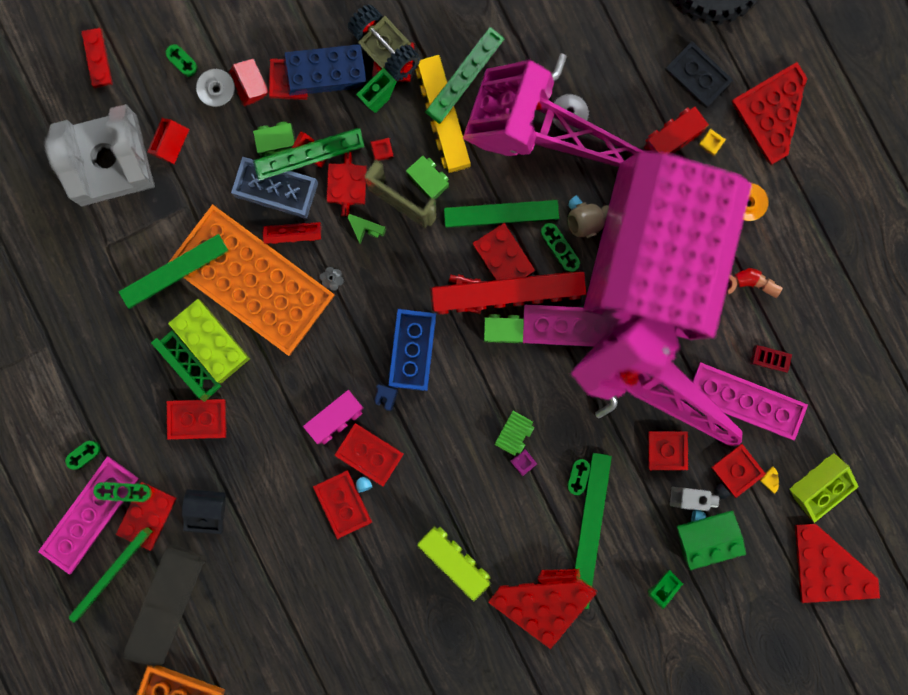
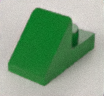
[648,570,683,609]

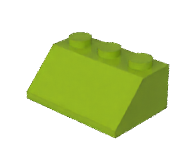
[789,453,859,523]

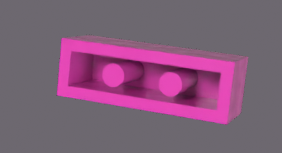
[303,390,364,445]

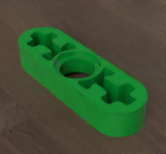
[541,223,580,272]
[93,482,152,502]

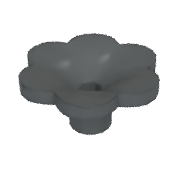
[320,267,344,291]

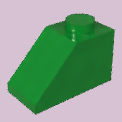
[356,67,397,113]

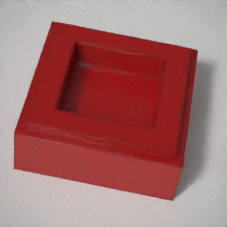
[371,138,394,161]

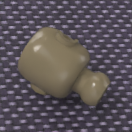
[568,202,609,238]

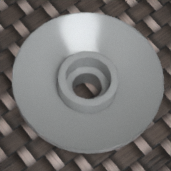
[196,69,234,107]
[552,94,589,132]

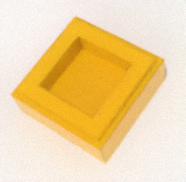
[699,129,726,156]

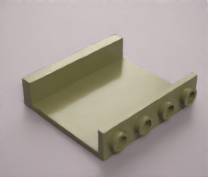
[365,161,437,229]

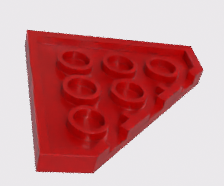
[731,62,807,166]
[795,524,880,603]
[488,579,597,649]

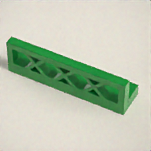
[151,330,221,402]

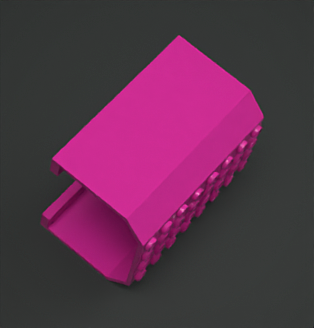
[583,151,752,340]

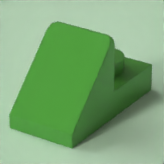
[348,214,386,244]

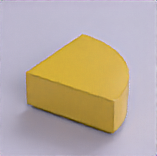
[759,467,779,494]

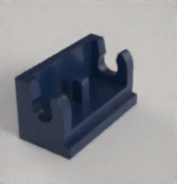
[375,384,398,411]

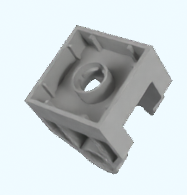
[45,104,155,206]

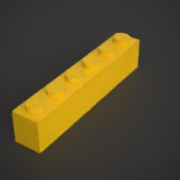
[415,55,471,173]

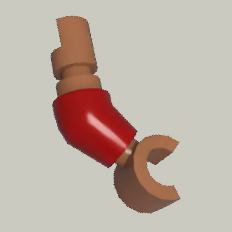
[726,268,783,298]

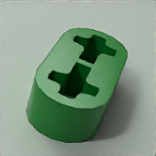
[166,45,198,77]
[65,441,100,470]
[567,459,590,495]

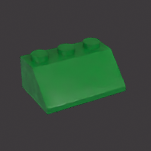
[677,511,746,570]

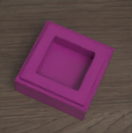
[510,449,537,476]

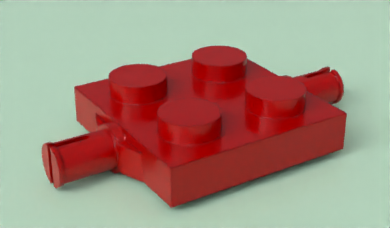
[327,152,367,217]

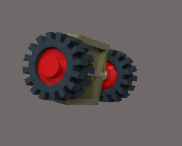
[348,4,421,81]

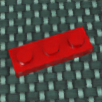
[82,28,113,88]
[263,222,321,244]

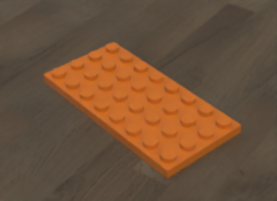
[168,204,335,356]

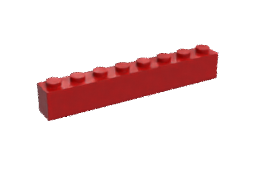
[430,271,586,314]

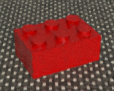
[644,107,709,155]

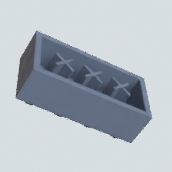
[231,157,318,219]

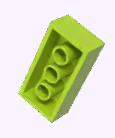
[168,299,250,383]
[417,526,490,601]

